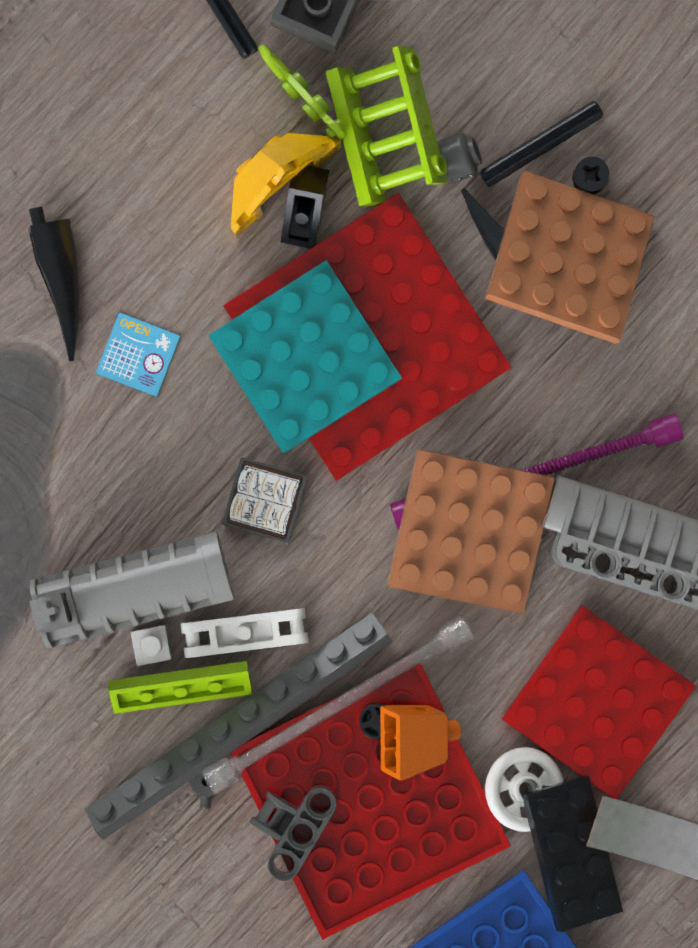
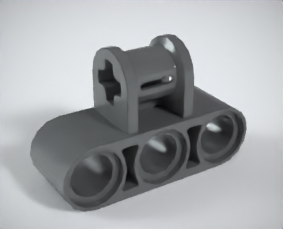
[250,785,337,881]

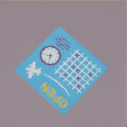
[95,312,180,397]

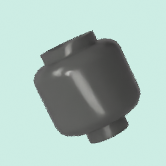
[437,133,482,184]

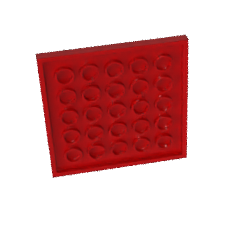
[223,193,512,481]
[231,657,511,940]

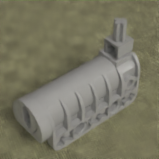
[541,475,698,610]
[29,531,235,649]

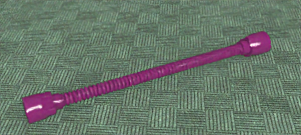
[389,413,684,530]

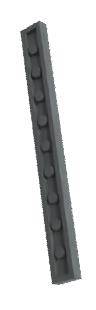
[85,612,393,840]

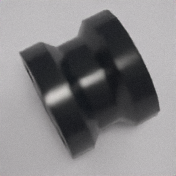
[572,156,609,194]
[359,702,385,739]

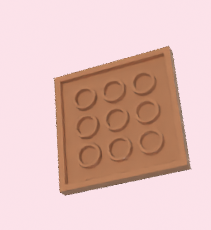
[485,170,654,344]
[387,448,555,614]

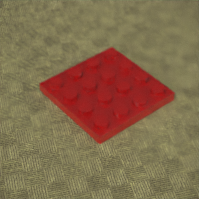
[501,605,696,799]

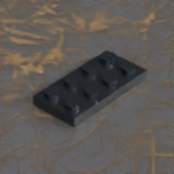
[522,776,623,932]

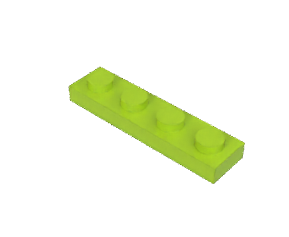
[108,661,252,714]

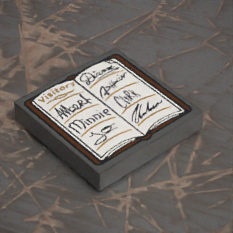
[222,457,308,543]

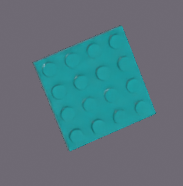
[208,260,402,454]

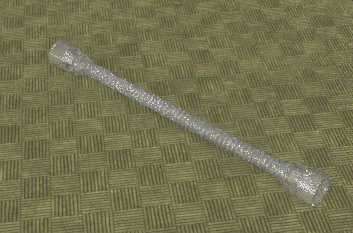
[201,615,475,795]

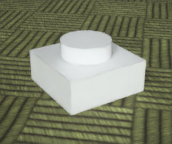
[130,625,172,666]

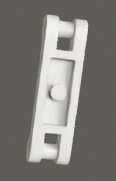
[180,608,309,658]

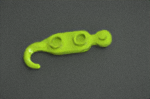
[258,44,346,140]

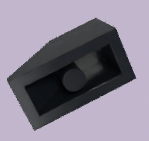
[280,165,330,249]

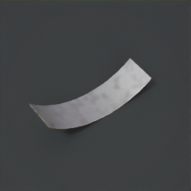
[586,796,698,880]

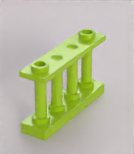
[325,46,448,206]

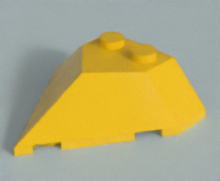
[231,133,342,237]

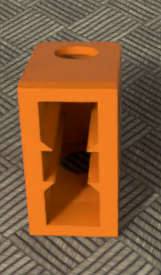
[380,705,461,780]

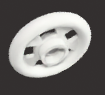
[485,747,564,832]

